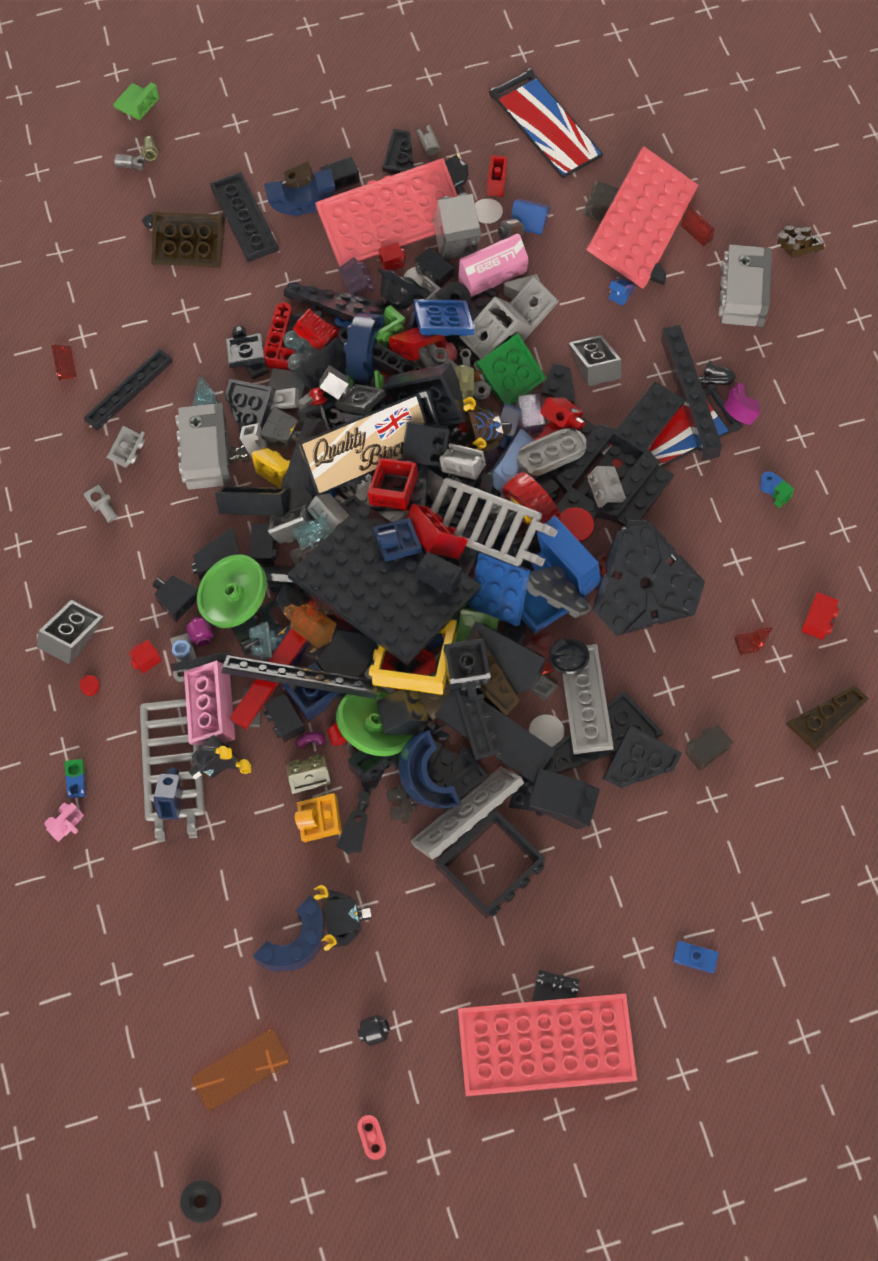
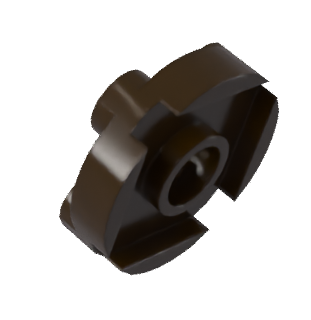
[777,225,812,250]

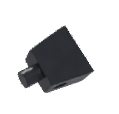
[153,576,198,622]

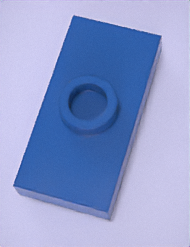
[673,941,719,974]

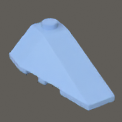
[490,428,533,494]

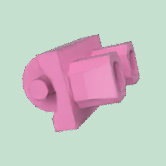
[44,803,84,842]

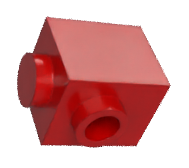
[379,243,406,271]
[129,640,162,674]

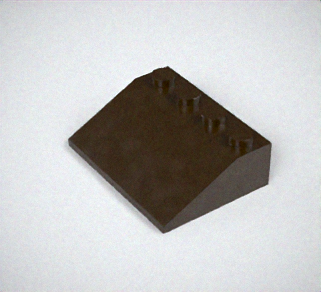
[151,212,225,267]

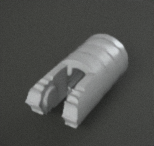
[416,125,440,156]

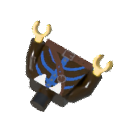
[463,397,511,453]

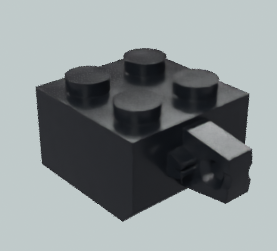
[443,638,491,700]

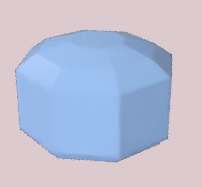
[172,640,192,660]

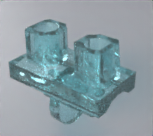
[292,517,331,547]
[249,622,282,660]

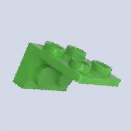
[113,82,159,120]
[376,306,405,357]
[455,607,500,643]

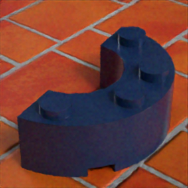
[264,169,335,217]
[344,313,385,385]
[399,731,461,808]
[253,895,325,972]

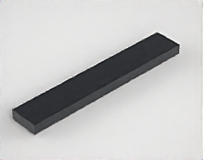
[84,349,173,431]

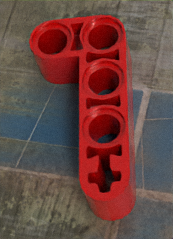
[263,302,298,371]

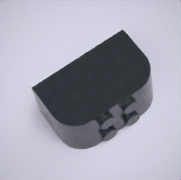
[465,621,549,693]

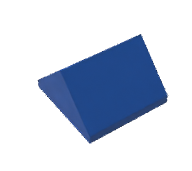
[510,199,551,235]

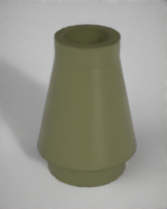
[142,136,158,161]

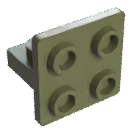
[285,754,331,794]

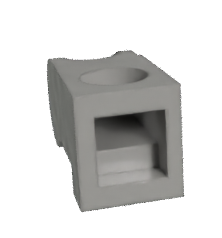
[240,423,268,457]

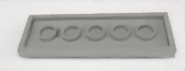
[562,644,613,754]
[410,766,524,860]

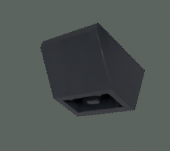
[401,422,449,466]

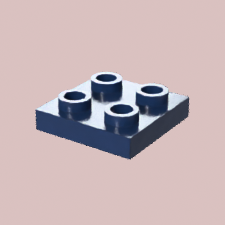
[373,518,422,562]

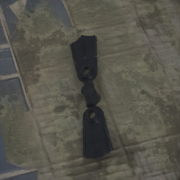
[337,769,385,854]

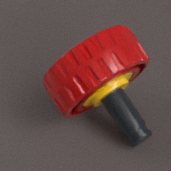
[490,472,561,540]

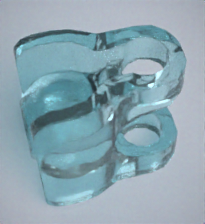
[283,331,319,370]

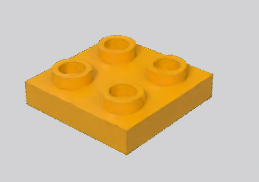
[295,793,342,842]

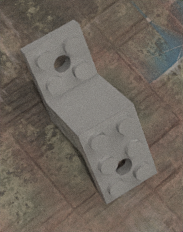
[460,277,559,359]

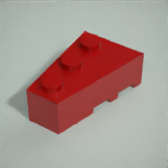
[405,503,469,559]

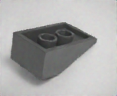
[569,335,622,386]
[37,600,104,664]

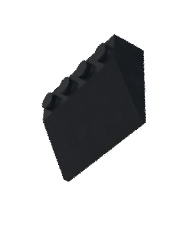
[382,363,466,426]

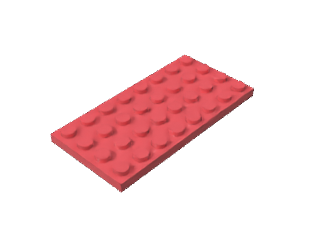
[586,146,698,289]
[315,158,457,269]
[458,994,637,1096]

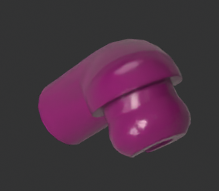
[295,732,325,749]

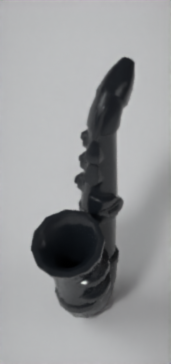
[677,361,736,393]

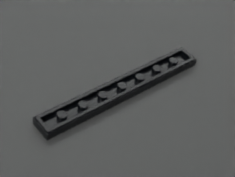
[222,655,380,699]

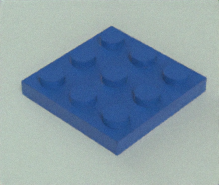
[413,299,475,336]
[469,552,530,626]

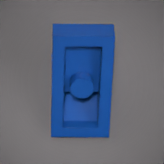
[609,278,636,305]

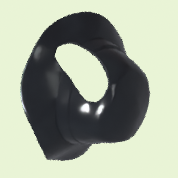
[377,268,429,310]

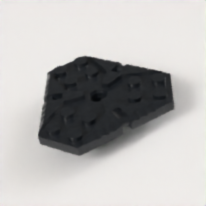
[592,522,705,636]

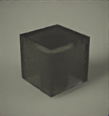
[583,180,619,222]

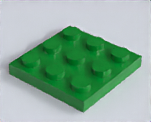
[475,333,547,406]

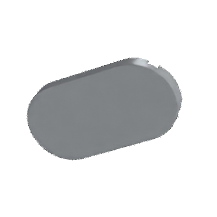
[517,429,586,475]

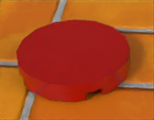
[560,507,594,542]

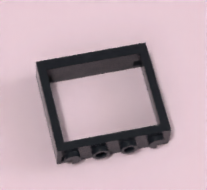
[435,808,546,919]

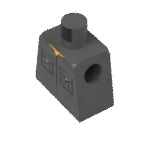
[260,407,301,449]

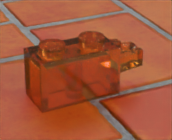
[283,603,336,648]

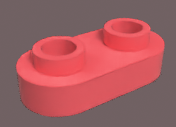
[358,1115,386,1160]

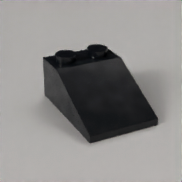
[527,769,600,829]

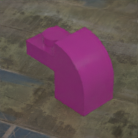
[724,382,760,426]

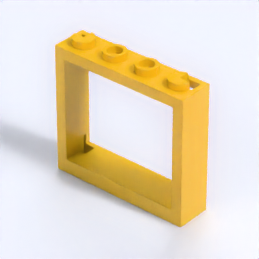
[369,620,457,695]

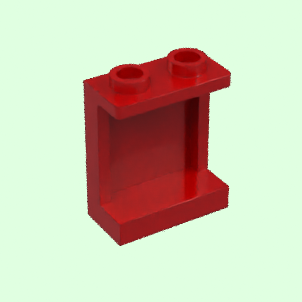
[389,327,446,361]

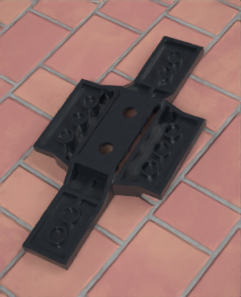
[531,381,685,552]

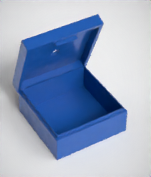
[521,516,601,634]

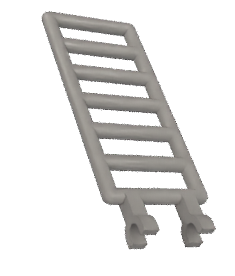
[431,478,558,566]
[140,699,205,842]

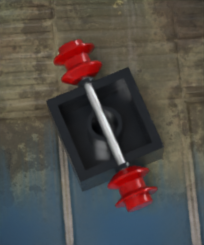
[297,387,342,430]

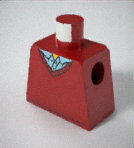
[539,398,585,431]

